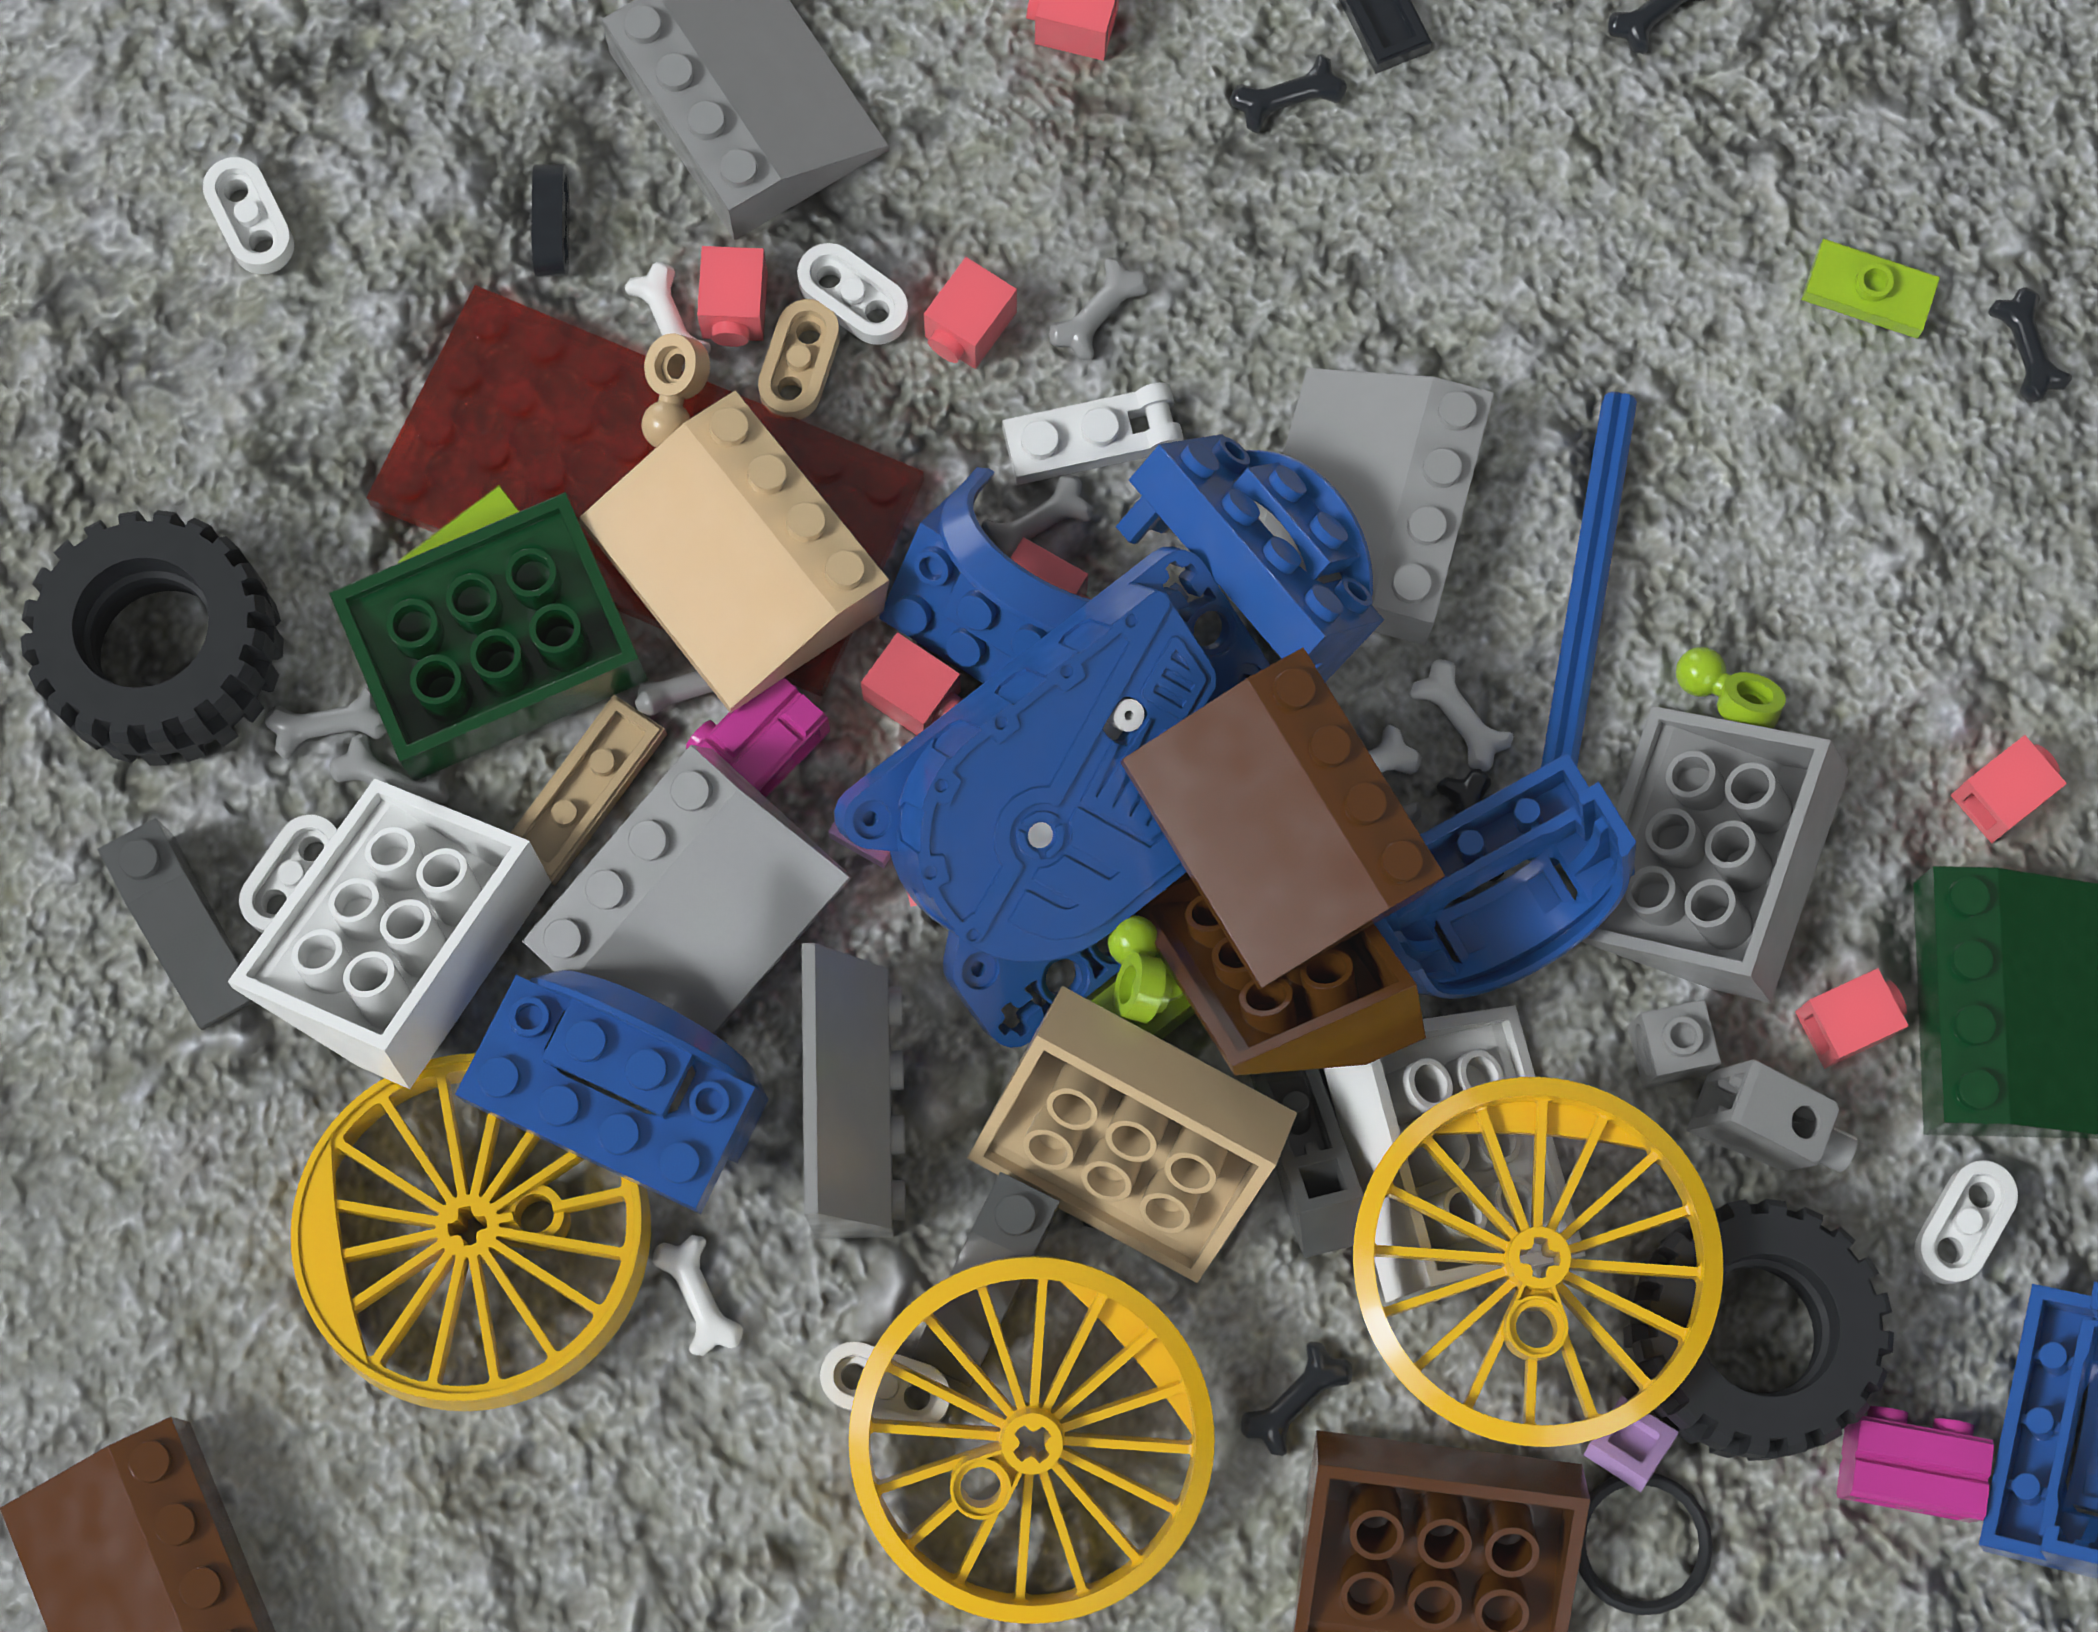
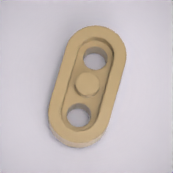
[758,299,840,421]

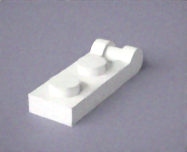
[1002,382,1184,485]

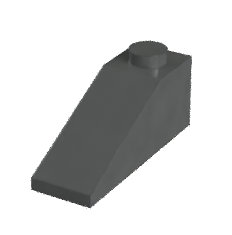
[97,818,254,1030]
[1250,1069,1364,1258]
[912,1172,1060,1388]

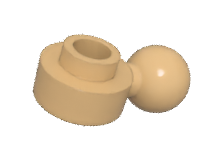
[641,333,710,448]

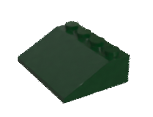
[329,492,648,781]
[1913,866,2098,1139]

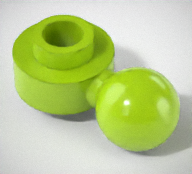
[1676,647,1786,729]
[1107,915,1172,1023]

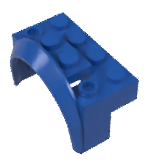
[1115,434,1384,682]
[879,467,1189,684]
[1374,753,1636,999]
[455,970,769,1214]
[1979,1282,2098,1579]

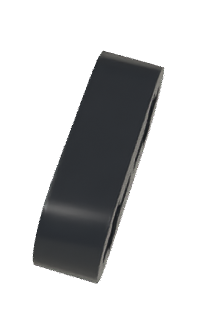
[531,164,570,277]

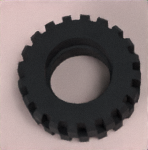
[20,510,284,766]
[1623,1199,1894,1461]

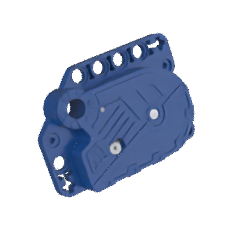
[834,546,1270,1048]

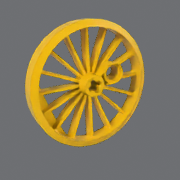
[291,1053,651,1411]
[1353,1077,1723,1447]
[849,1256,1215,1624]

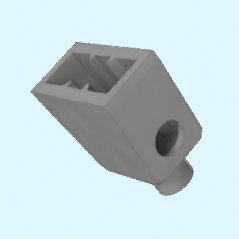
[1686,1059,1857,1172]

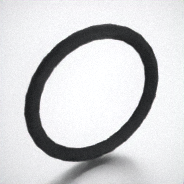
[1578,1473,1713,1616]

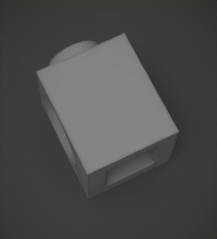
[1627,999,1721,1089]

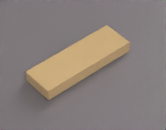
[511,695,667,886]

